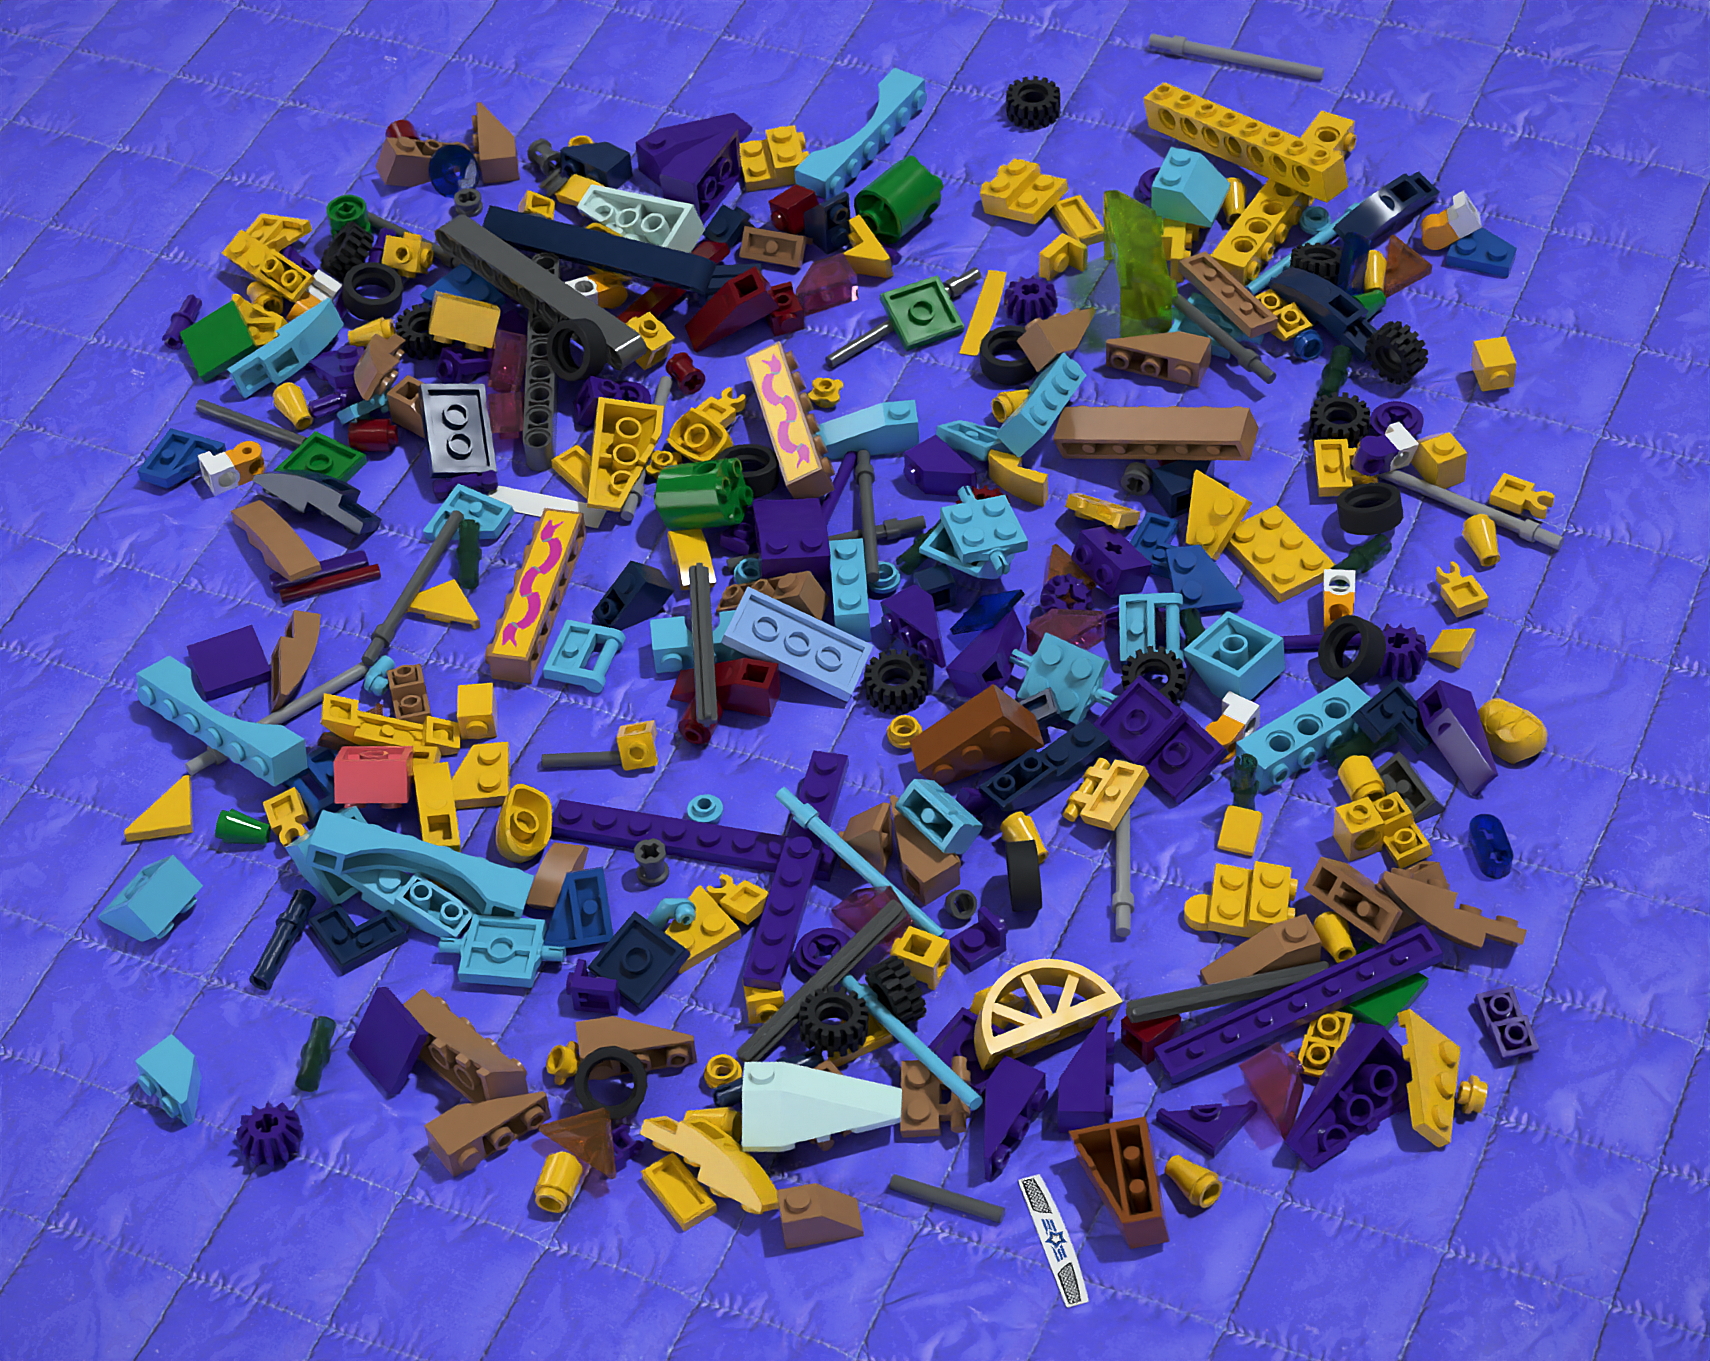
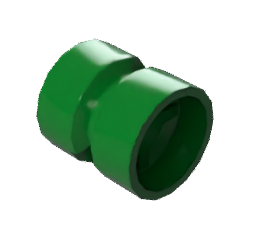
[326,195,372,241]

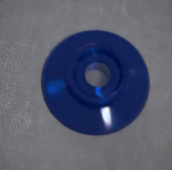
[428,144,480,198]

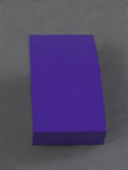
[719,498,767,555]
[1474,986,1539,1060]

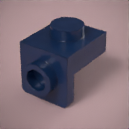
[702,204,756,251]

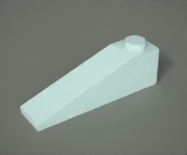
[577,184,705,253]
[742,1062,902,1152]

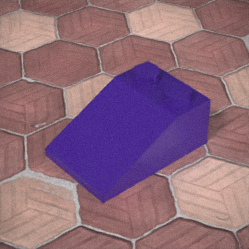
[660,127,743,225]
[752,498,831,582]

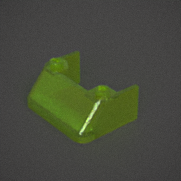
[1103,189,1178,338]

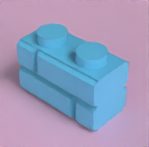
[895,779,983,854]

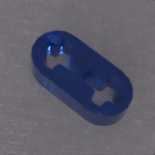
[1468,814,1514,879]

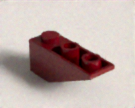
[685,266,780,353]
[670,658,781,717]

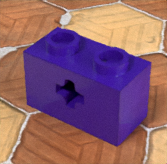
[1071,525,1152,598]

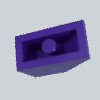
[903,434,977,496]

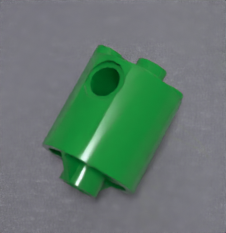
[854,155,944,244]
[654,458,753,531]

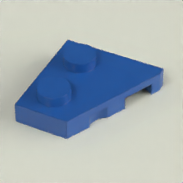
[1446,227,1517,278]

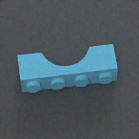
[995,352,1087,458]

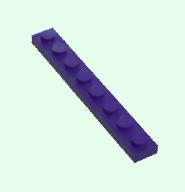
[743,750,849,991]
[551,799,838,882]
[1153,924,1444,1085]

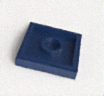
[587,911,691,1012]

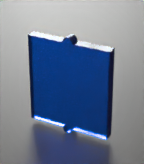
[950,589,1025,635]

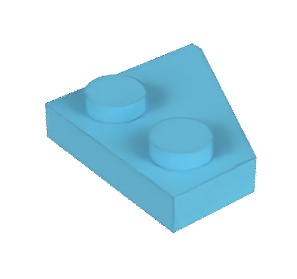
[337,387,393,425]
[936,420,1012,461]
[423,484,515,540]

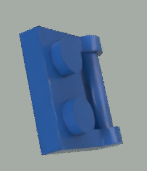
[282,742,344,824]

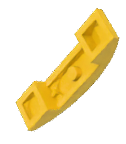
[321,693,460,756]

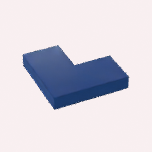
[1130,512,1179,579]

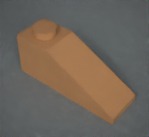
[1304,857,1403,945]
[1200,914,1321,985]

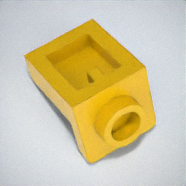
[1039,233,1088,281]
[616,720,658,771]
[742,980,785,1025]

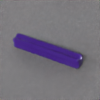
[269,550,369,593]

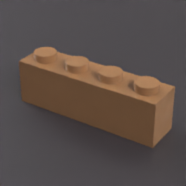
[403,988,529,1103]

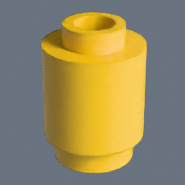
[1338,755,1386,802]
[534,1152,583,1213]

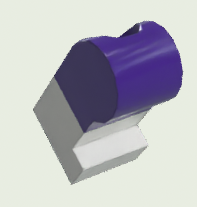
[1352,422,1419,476]

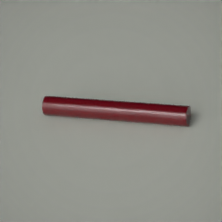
[279,564,381,603]

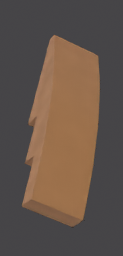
[230,500,322,582]

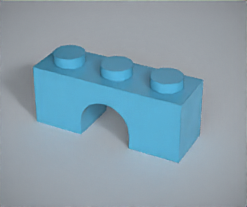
[829,538,871,642]
[650,610,756,673]

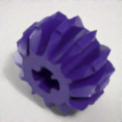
[1003,275,1058,325]
[1378,623,1428,681]
[236,1101,304,1168]

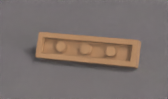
[1178,251,1278,339]

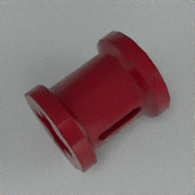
[665,352,706,395]

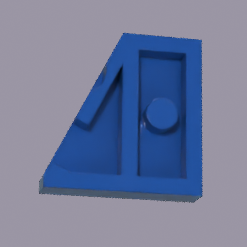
[420,263,506,308]
[137,428,227,488]
[1165,544,1244,616]
[544,866,614,948]

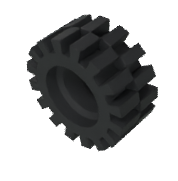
[1006,76,1061,130]
[320,221,374,282]
[1290,242,1349,287]
[395,303,456,360]
[1365,321,1428,385]
[1309,392,1370,448]
[1121,646,1187,706]
[864,649,928,715]
[865,956,927,1026]
[799,986,868,1057]

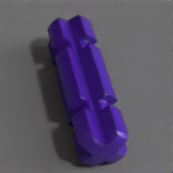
[433,470,498,499]

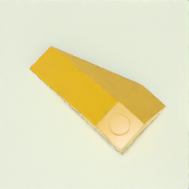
[587,397,664,512]

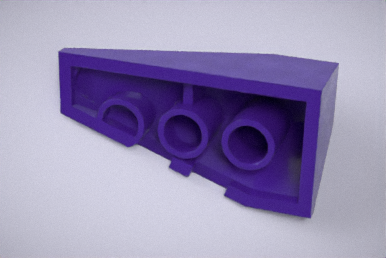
[635,112,752,188]
[1284,1023,1412,1169]

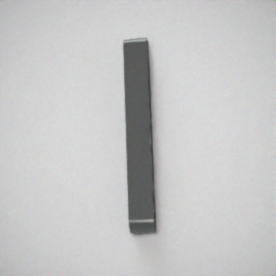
[435,214,647,370]
[523,252,562,472]

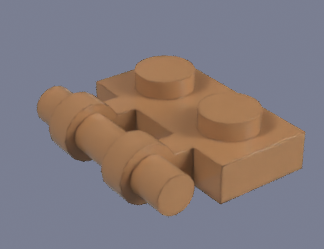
[900,1056,970,1138]

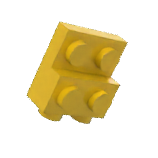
[739,125,809,192]
[980,159,1069,224]
[1207,861,1298,938]

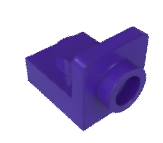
[436,345,491,384]
[573,375,622,427]
[948,906,1008,973]
[566,959,621,1015]

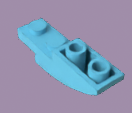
[227,297,344,398]
[335,869,477,939]

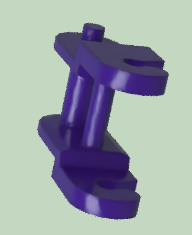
[584,1124,644,1177]

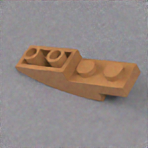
[354,333,406,401]
[1378,868,1527,951]

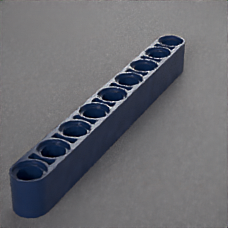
[482,205,716,295]

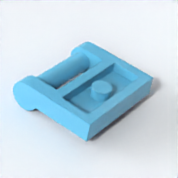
[1119,593,1184,665]
[543,620,626,693]

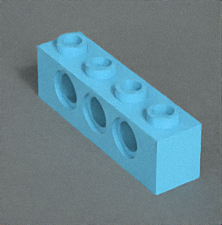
[1235,677,1371,792]

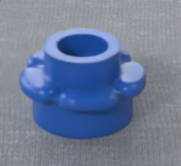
[1293,330,1324,361]

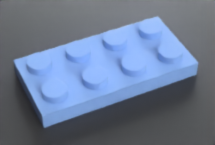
[721,587,874,702]

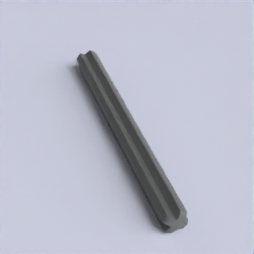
[688,562,718,727]
[736,900,907,1063]
[1125,961,1330,1023]

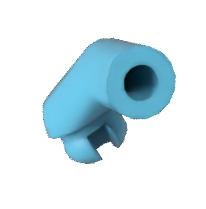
[364,655,395,696]
[647,898,696,930]

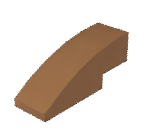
[271,610,321,713]

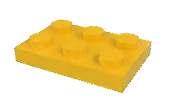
[1226,505,1337,603]

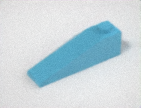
[816,400,919,460]

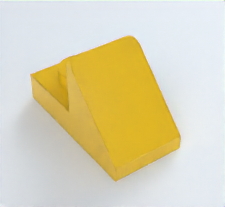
[842,215,894,278]

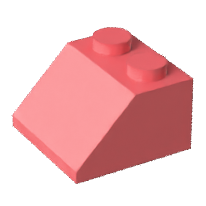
[334,746,413,809]

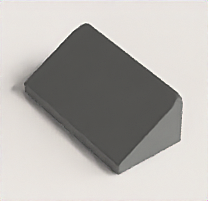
[1376,751,1446,823]

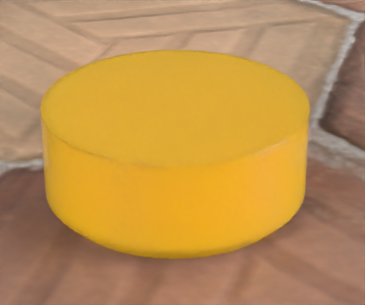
[1184,894,1211,931]

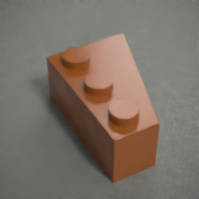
[909,684,1045,787]
[1068,1116,1170,1249]

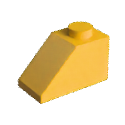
[1403,432,1467,489]

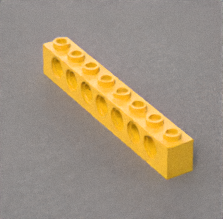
[1143,82,1348,203]
[1210,110,1357,287]

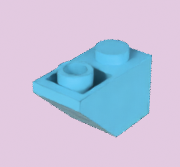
[135,1034,202,1126]

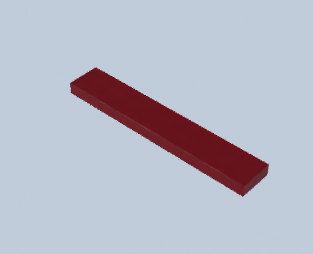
[617,241,730,324]

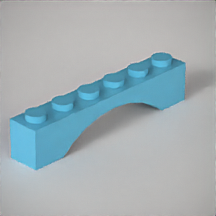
[794,68,927,200]
[136,656,308,787]
[305,810,534,918]

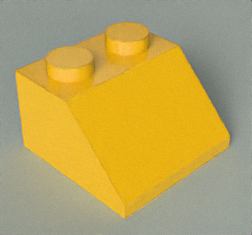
[428,291,501,352]

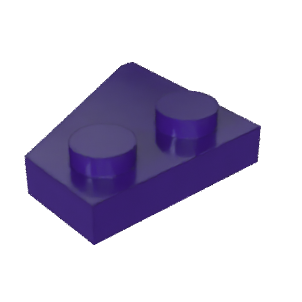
[305,345,364,388]

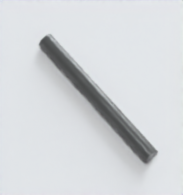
[196,399,307,448]

